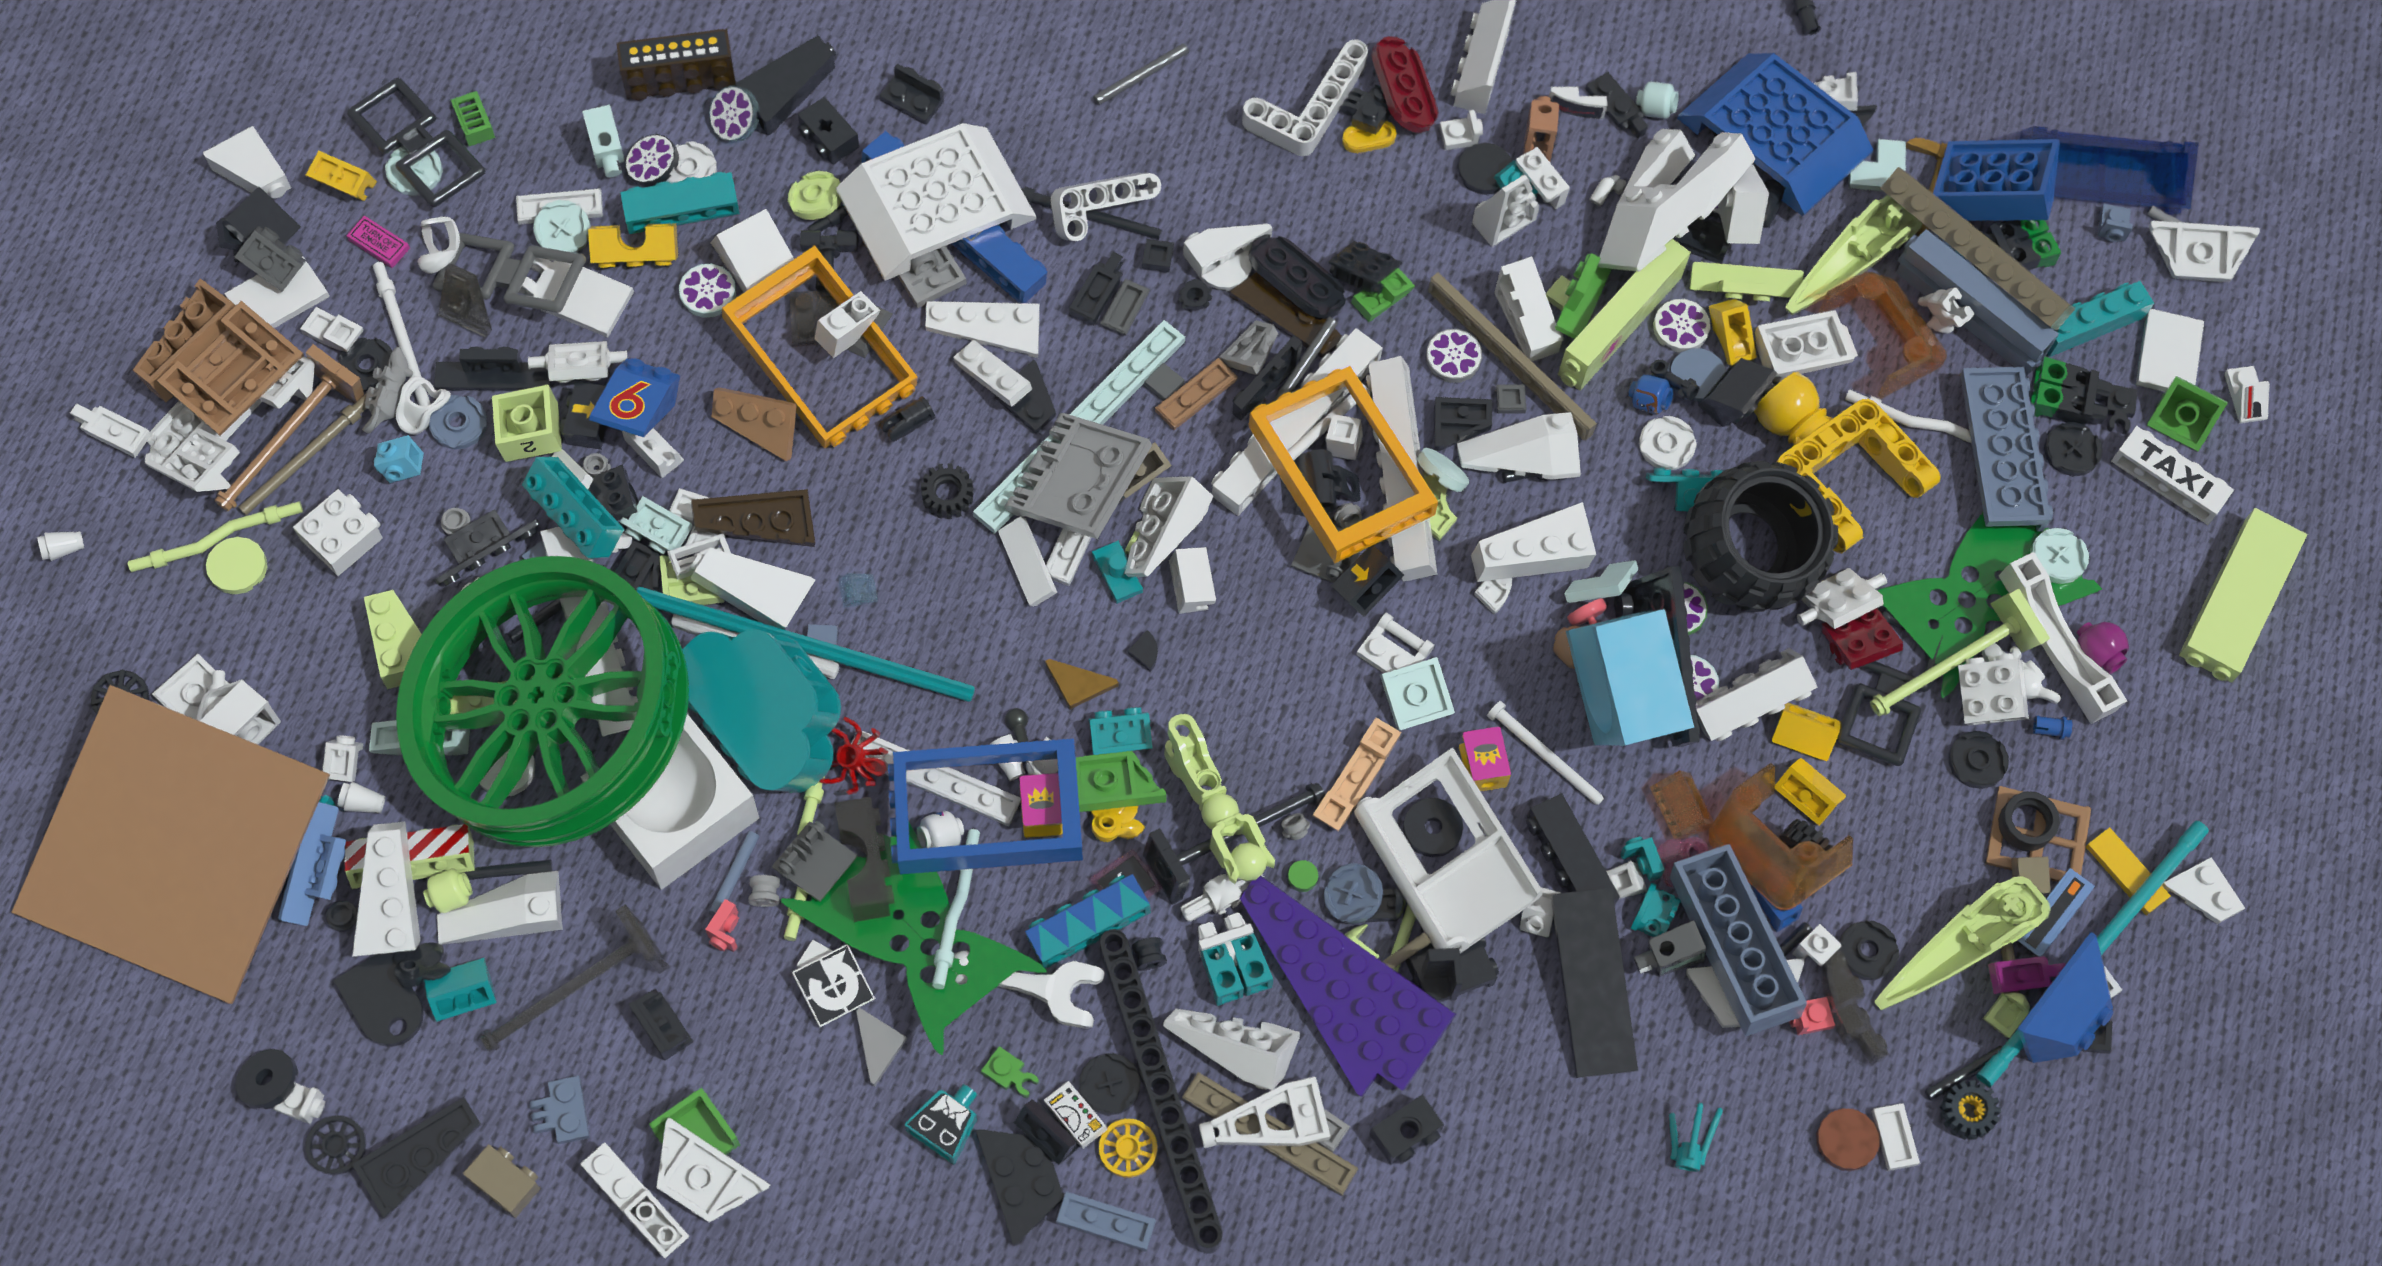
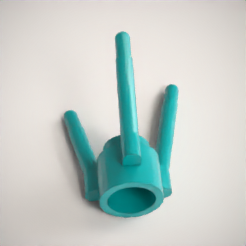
[1669,1103,1723,1172]

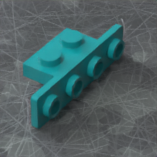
[1646,468,1725,511]

